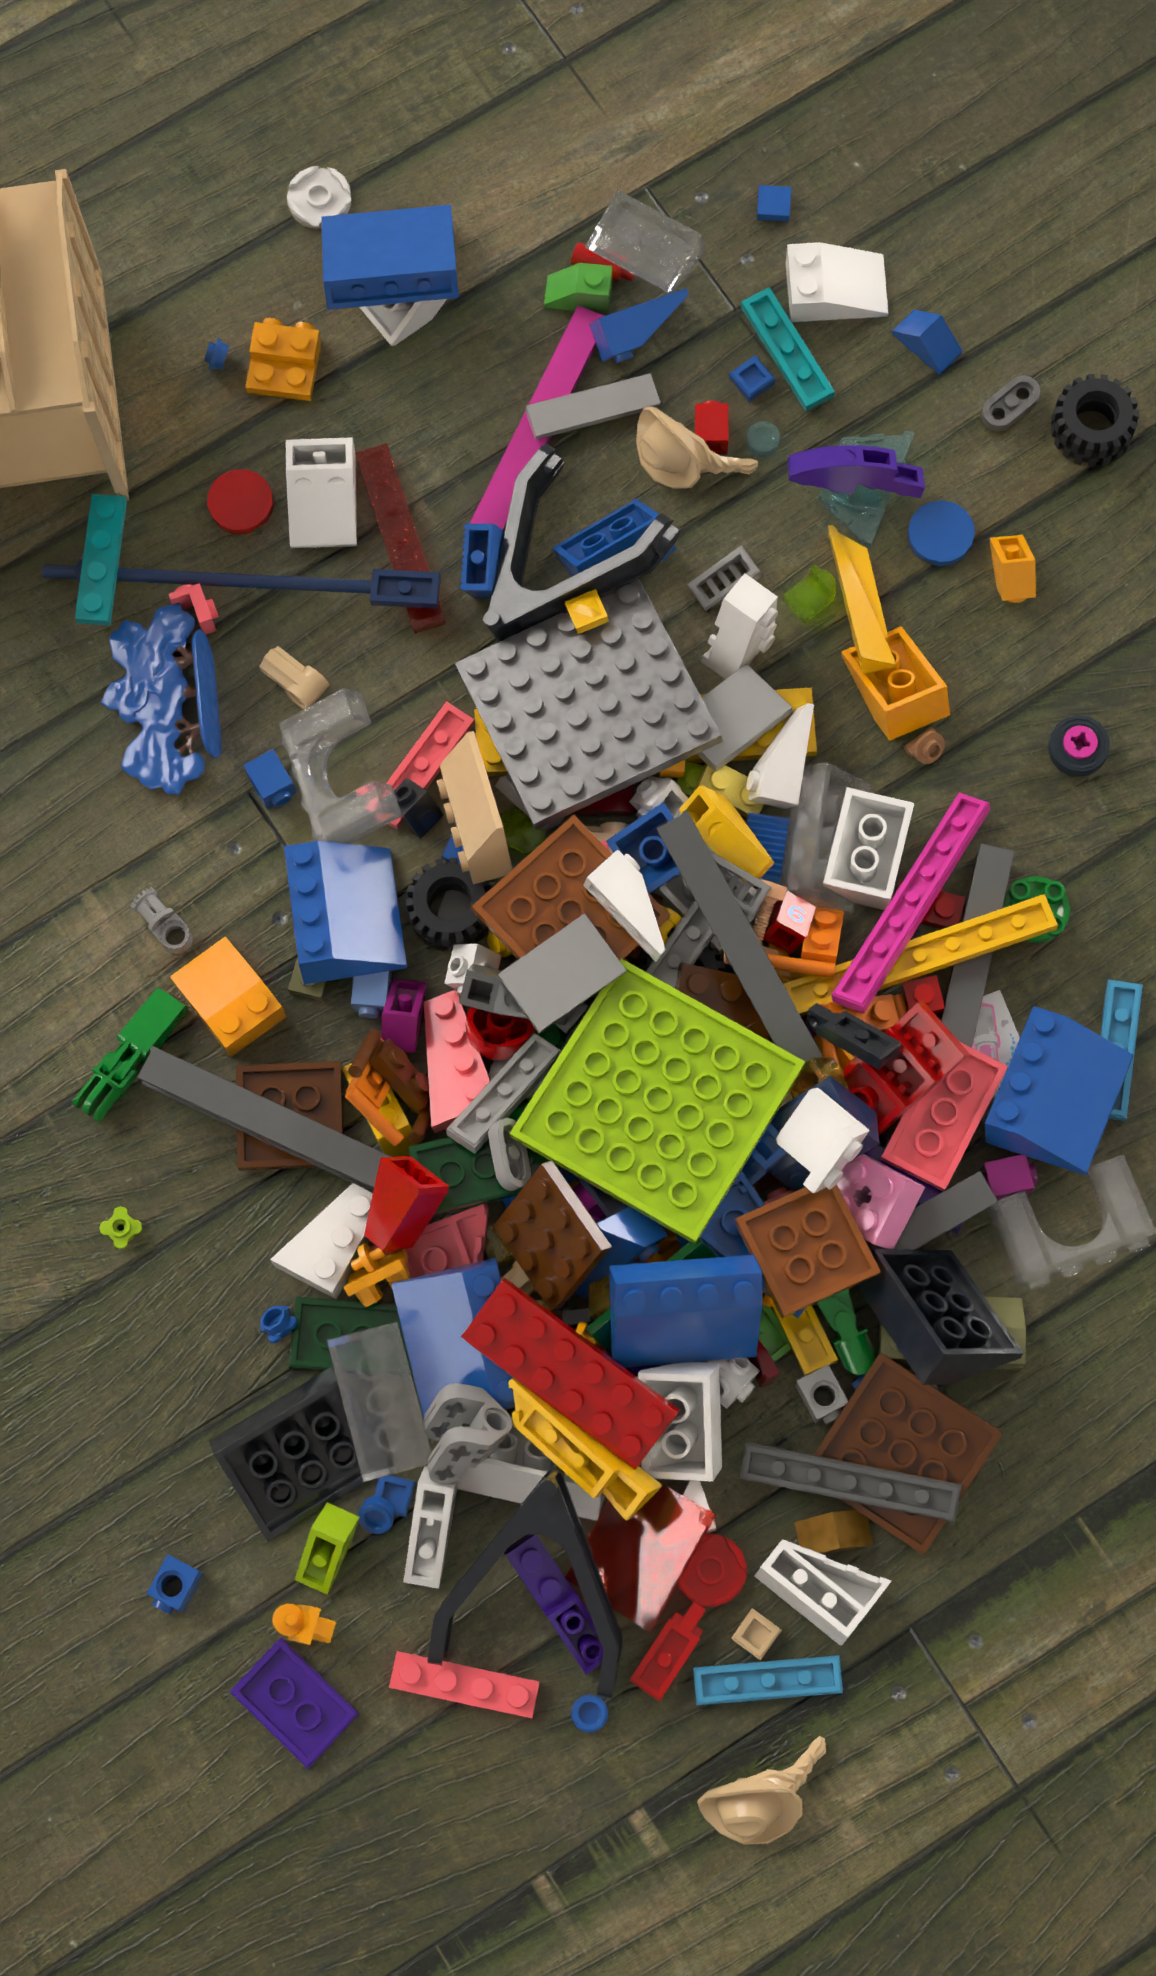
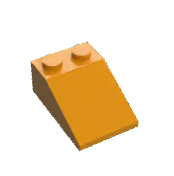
[841,626,950,741]
[170,936,286,1057]

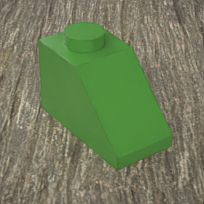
[544,263,612,314]

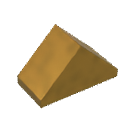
[795,1510,873,1555]

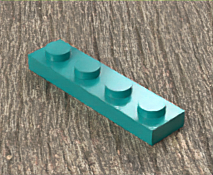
[741,287,835,412]
[75,494,127,626]

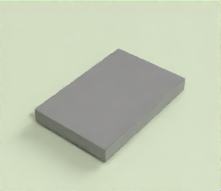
[697,664,792,772]
[498,913,626,1033]

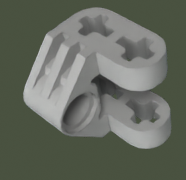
[424,1383,513,1484]

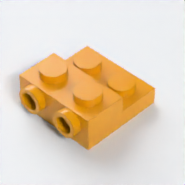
[245,318,322,401]

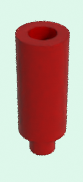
[571,242,637,283]

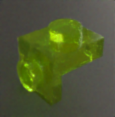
[499,808,548,855]

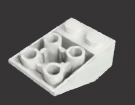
[286,437,357,548]

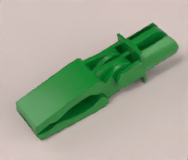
[71,987,188,1123]
[816,1289,876,1375]

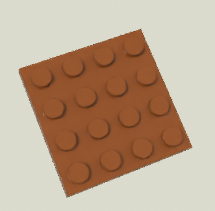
[471,815,670,961]

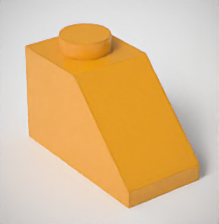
[990,535,1036,603]

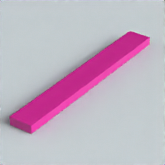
[470,305,604,531]
[832,793,990,1014]

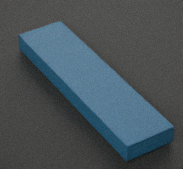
[1100,979,1143,1121]
[693,1655,843,1706]

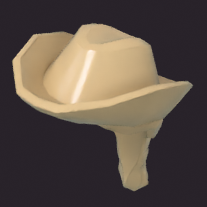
[636,406,758,489]
[697,1736,826,1845]

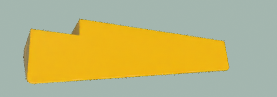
[828,525,896,674]
[508,1378,662,1521]

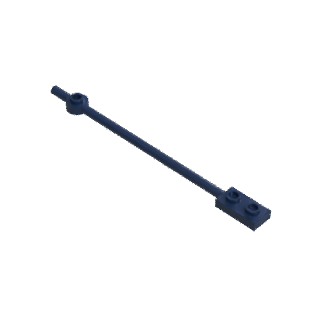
[42,558,441,609]

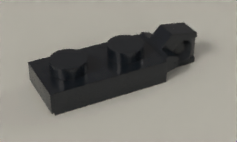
[806,1003,901,1070]

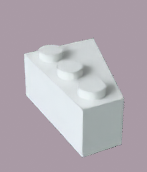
[701,573,778,679]
[270,1183,373,1299]
[755,1539,891,1646]

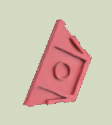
[371,1203,489,1278]

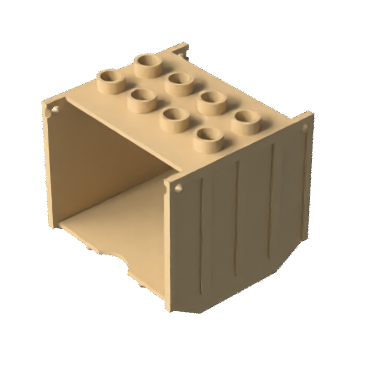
[0,169,129,500]

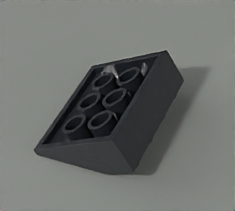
[857,1249,1024,1385]
[209,1366,392,1541]

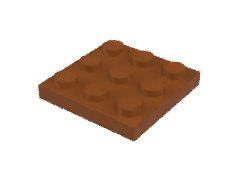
[734,1184,881,1319]

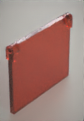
[565,1481,716,1632]

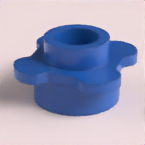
[260,1305,298,1343]

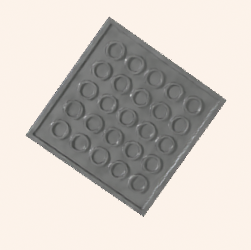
[455,579,723,830]

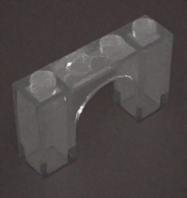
[279,688,402,844]
[988,1154,1156,1290]

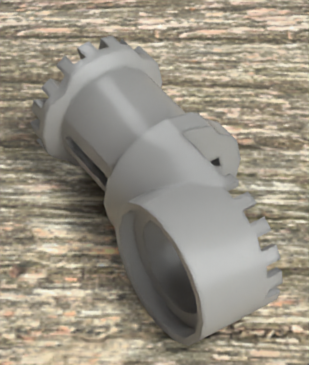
[130,887,193,954]

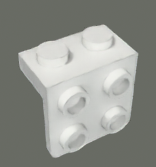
[776,1088,870,1193]

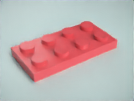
[880,1042,1008,1192]

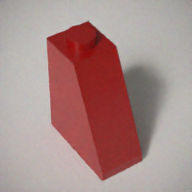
[364,1156,449,1253]

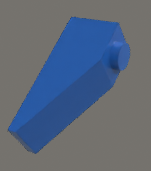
[589,288,689,364]

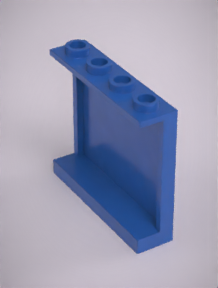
[322,205,459,310]

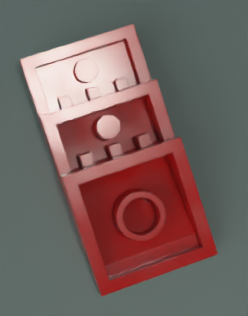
[834,1000,970,1135]

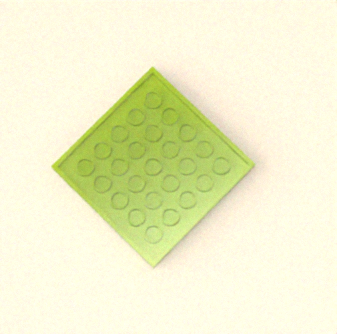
[509,958,806,1243]

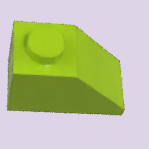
[294,1502,360,1594]

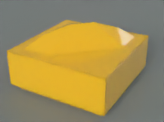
[565,589,609,634]

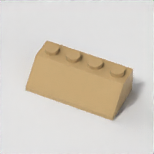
[436,731,512,884]

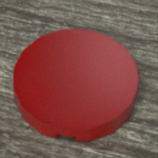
[207,469,274,534]
[675,1533,747,1607]

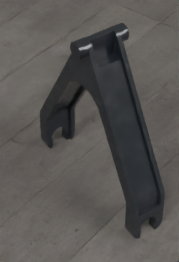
[483,444,680,642]
[428,1466,623,1698]

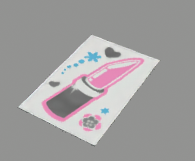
[972,990,1020,1098]

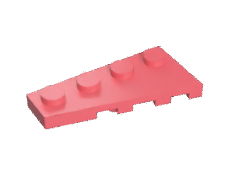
[424,989,491,1133]

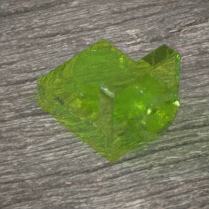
[783,564,837,624]

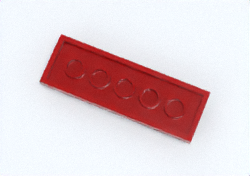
[461,1278,680,1470]

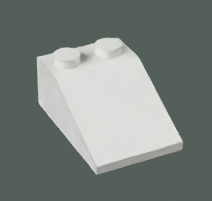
[786,242,888,322]

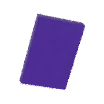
[229,1637,360,1769]

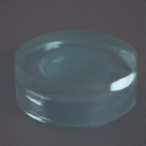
[746,421,780,456]

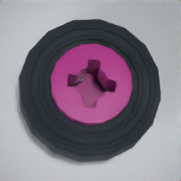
[1048,715,1110,777]

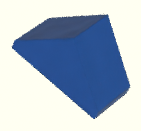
[892,310,962,375]

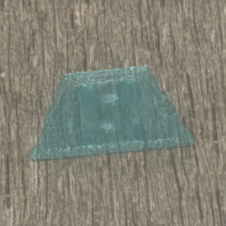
[819,431,915,549]

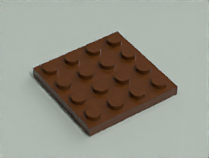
[814,1352,1004,1555]

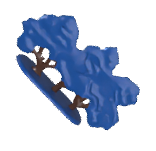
[100,603,222,795]

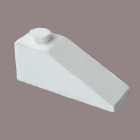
[746,703,814,809]
[583,850,665,962]
[403,1466,458,1589]

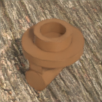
[904,726,945,764]

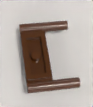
[348,1029,431,1144]

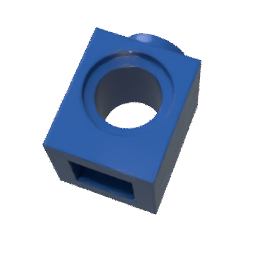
[243,749,296,809]
[146,1554,204,1615]

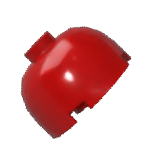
[465,1007,535,1061]

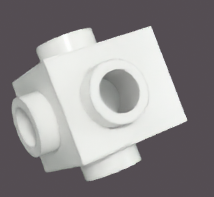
[630,776,688,818]
[444,944,502,996]
[707,1358,760,1409]

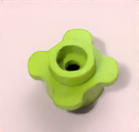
[100,1206,142,1249]

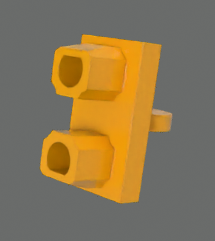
[344,1243,411,1307]
[272,1603,336,1645]

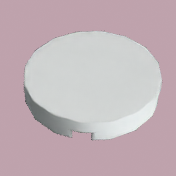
[287,166,351,229]

